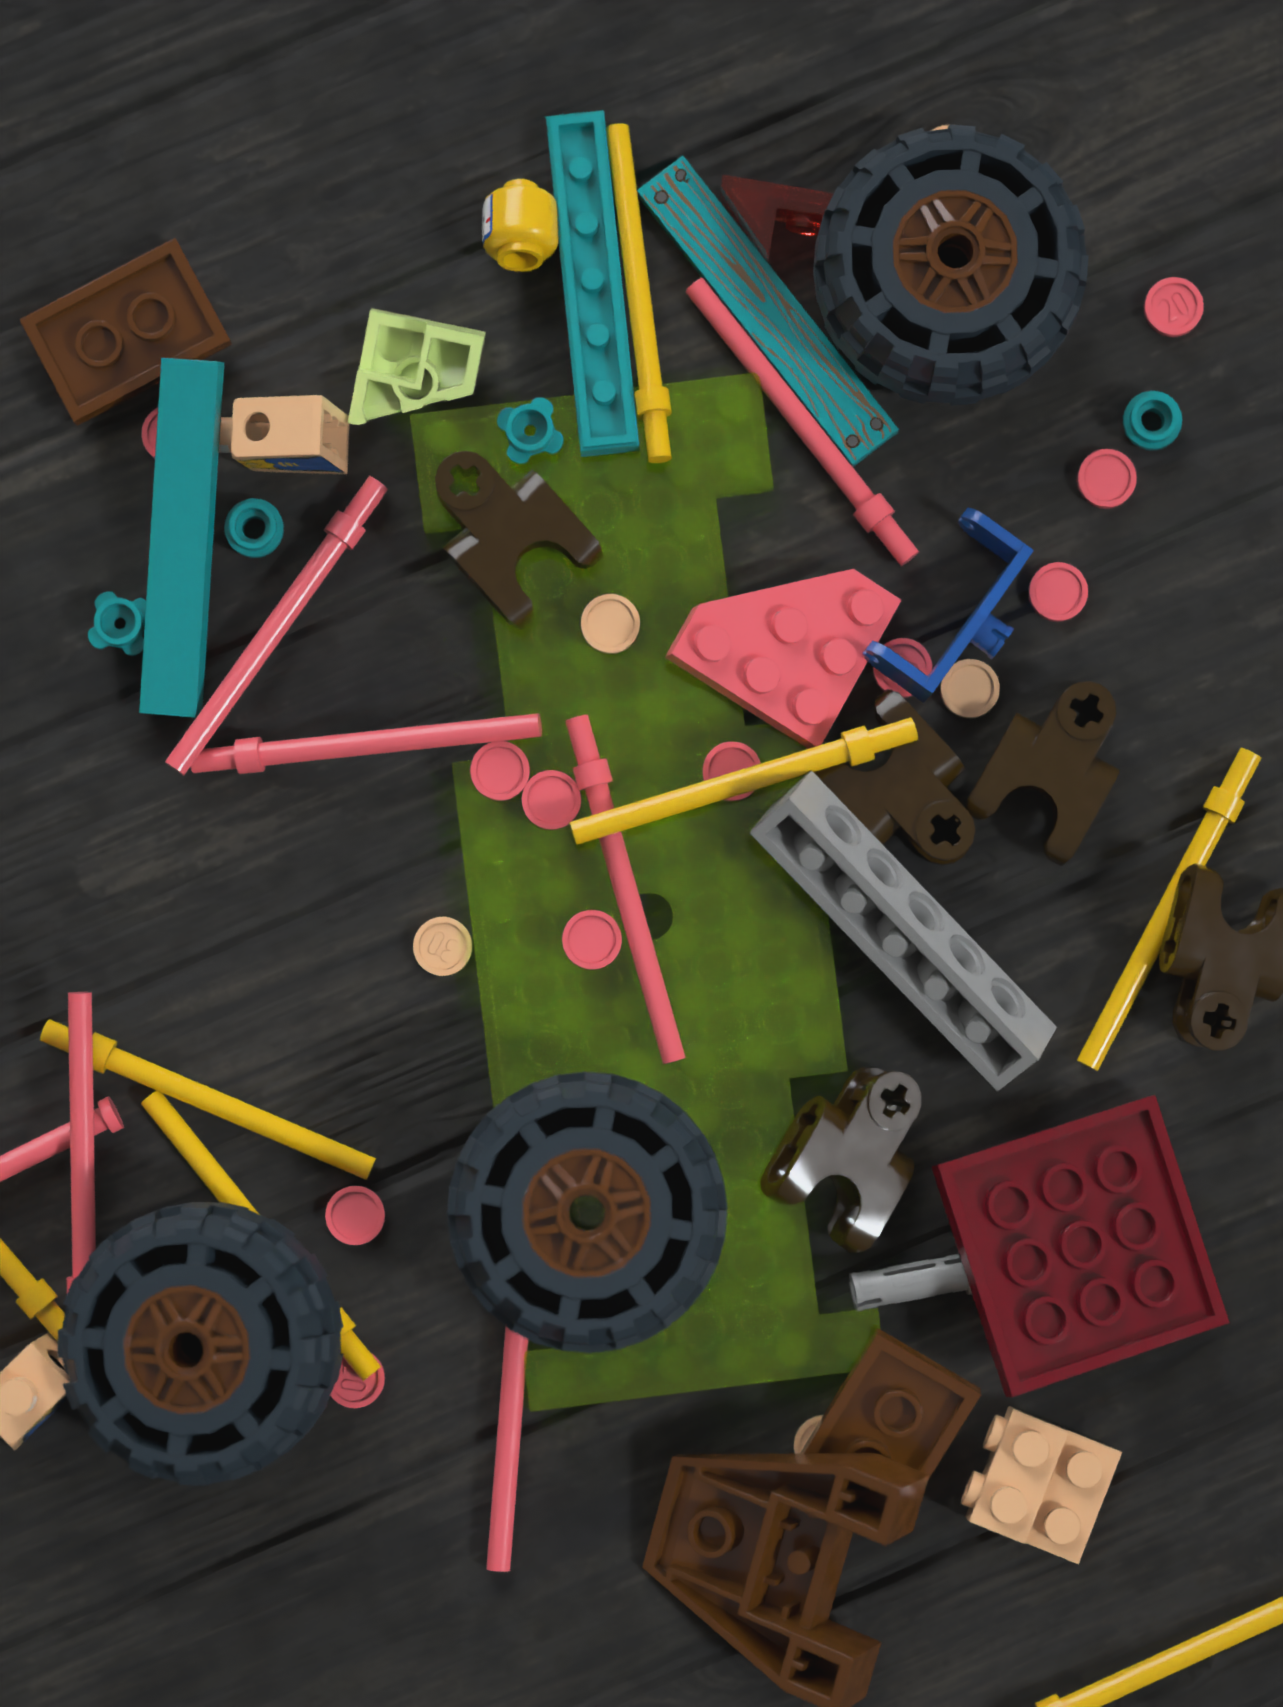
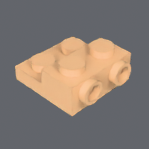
[961,1406,1122,1564]

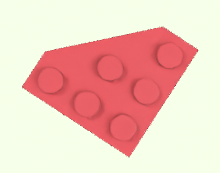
[665,569,901,749]

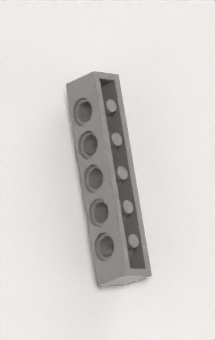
[750,770,1057,1092]

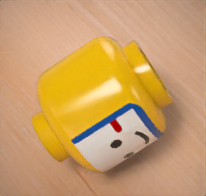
[482,179,558,272]

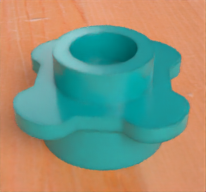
[497,397,563,464]
[88,592,146,656]

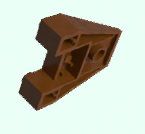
[642,1453,929,1707]

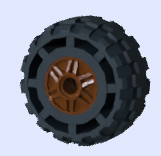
[813,124,1089,406]
[447,1072,728,1353]
[58,1202,343,1485]

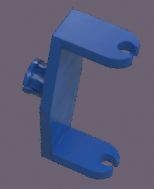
[863,508,1034,703]

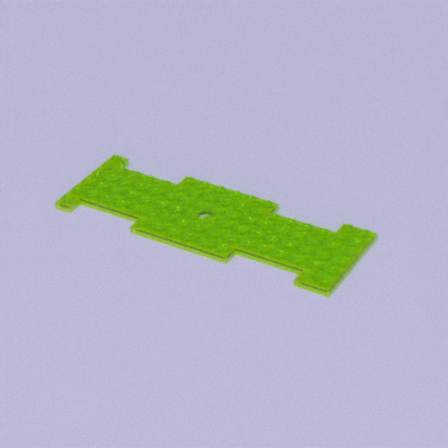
[410,373,881,1412]

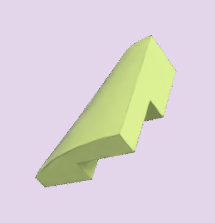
[348,308,486,425]

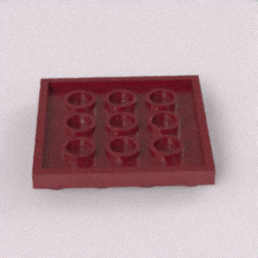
[931,1095,1230,1397]

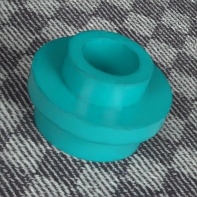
[1123,391,1182,450]
[224,498,284,558]

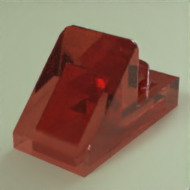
[720,175,834,263]

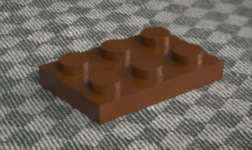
[19,238,232,426]
[800,1328,981,1479]

